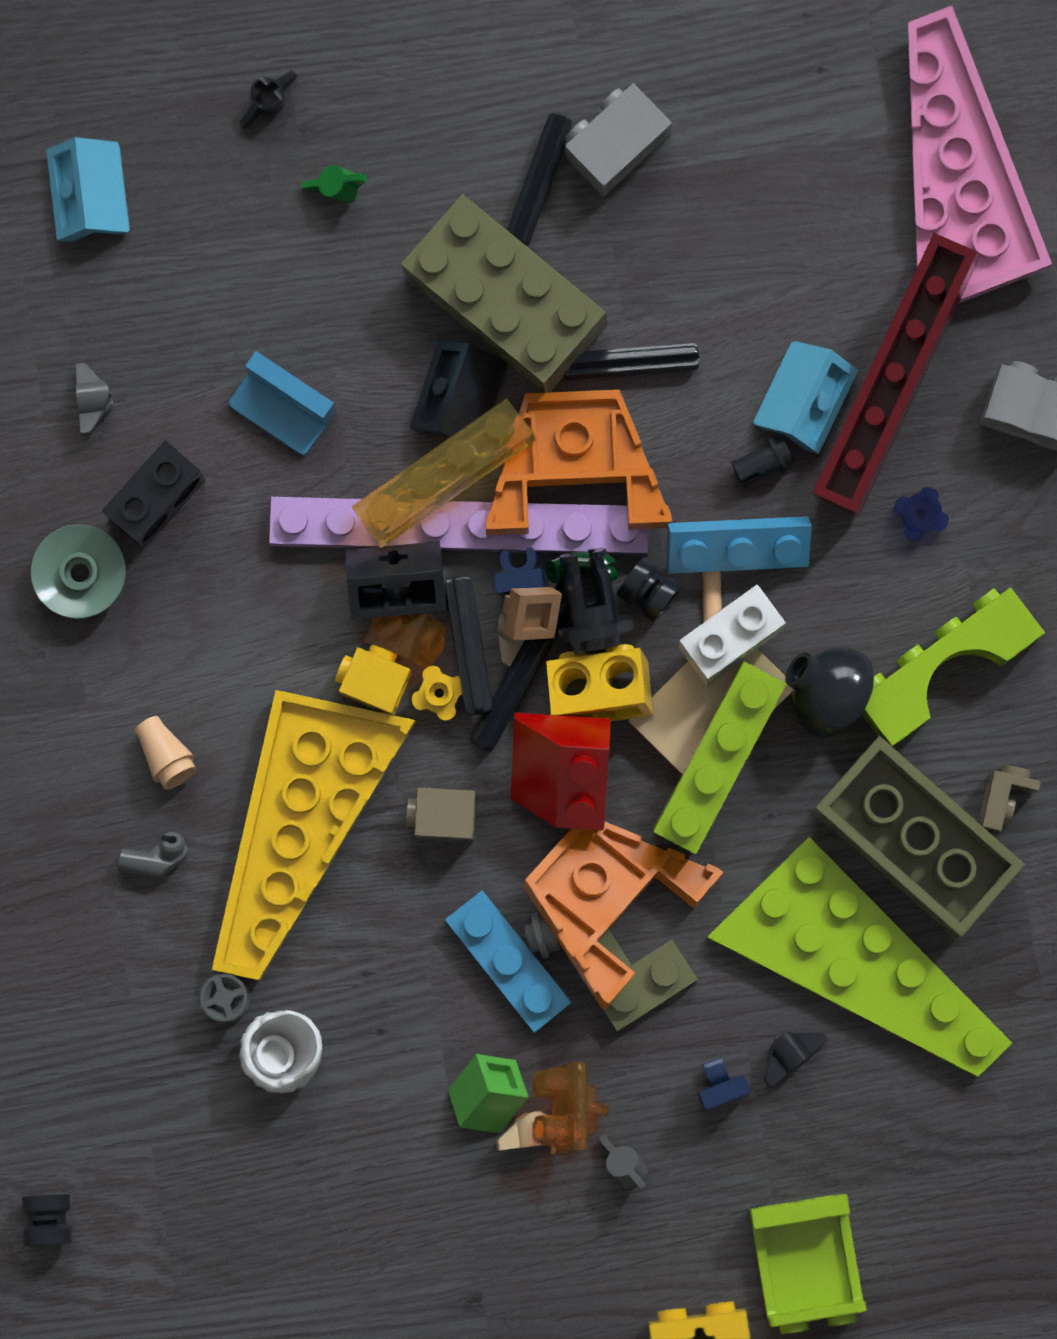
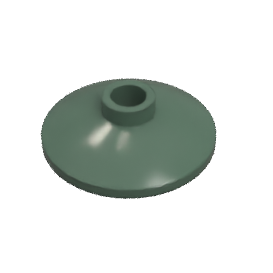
[31,524,126,619]

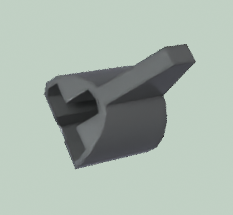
[75,363,113,436]
[598,1134,649,1193]

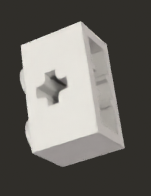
[678,584,786,686]

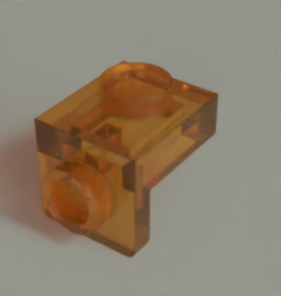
[364,613,449,669]

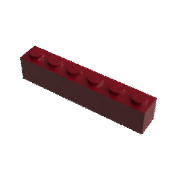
[812,233,978,518]

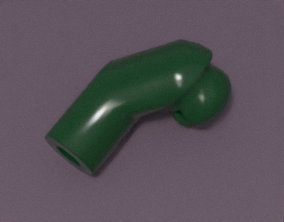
[545,552,618,584]

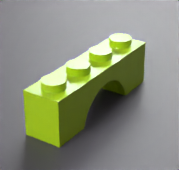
[861,587,1045,747]
[653,660,787,854]

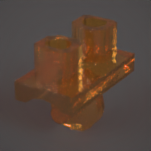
[532,1062,609,1155]

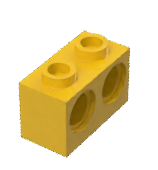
[546,644,654,722]

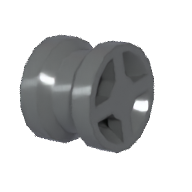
[200,974,251,1023]

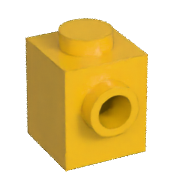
[335,645,412,716]

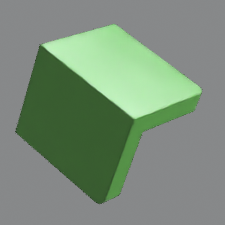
[448,1054,529,1133]

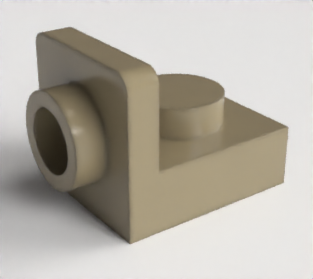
[978,765,1041,834]

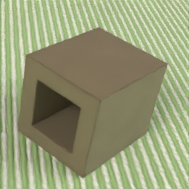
[406,787,476,842]

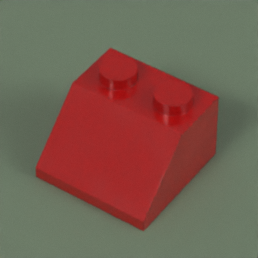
[510,713,611,831]

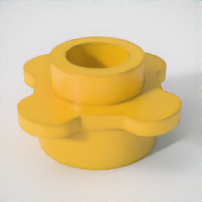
[412,666,462,721]

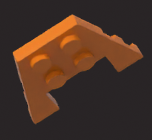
[486,390,672,536]
[523,822,724,1010]

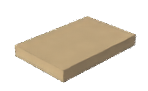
[628,649,792,775]

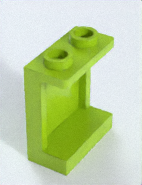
[749,1193,867,1334]

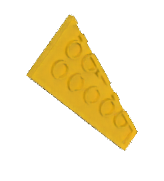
[212,690,416,981]

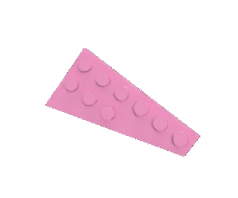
[908,5,1052,303]

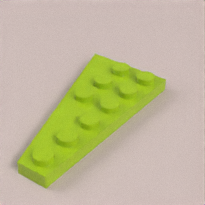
[707,837,1012,1077]

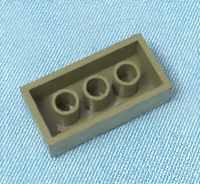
[401,194,608,393]
[812,736,1025,939]

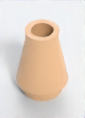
[134,716,197,789]

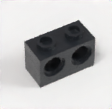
[102,440,206,550]

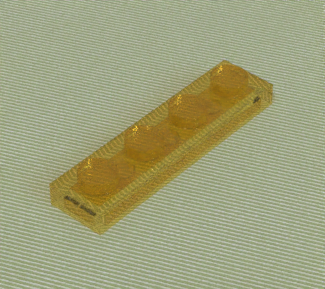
[352,398,536,549]

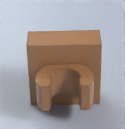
[502,587,562,640]

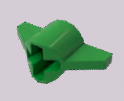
[301,165,367,204]

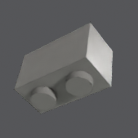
[565,83,672,197]

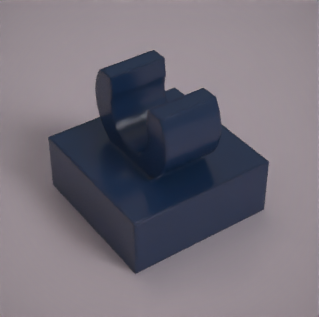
[494,547,549,598]
[697,1057,751,1110]

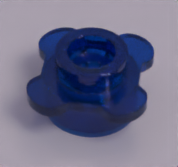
[894,487,949,541]

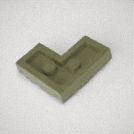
[598,930,698,1032]

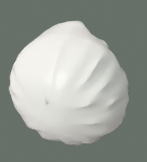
[239,1010,322,1093]

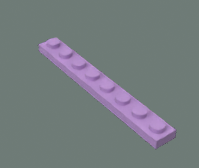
[269,497,648,556]

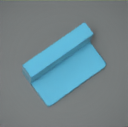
[46,137,129,242]
[753,341,859,454]

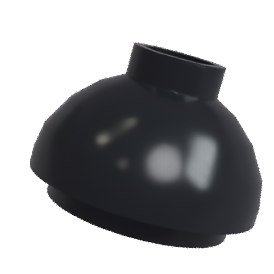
[785,647,874,738]

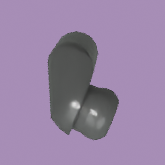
[118,831,187,878]

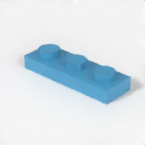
[666,516,812,574]
[445,890,572,1033]

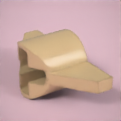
[496,1111,571,1151]

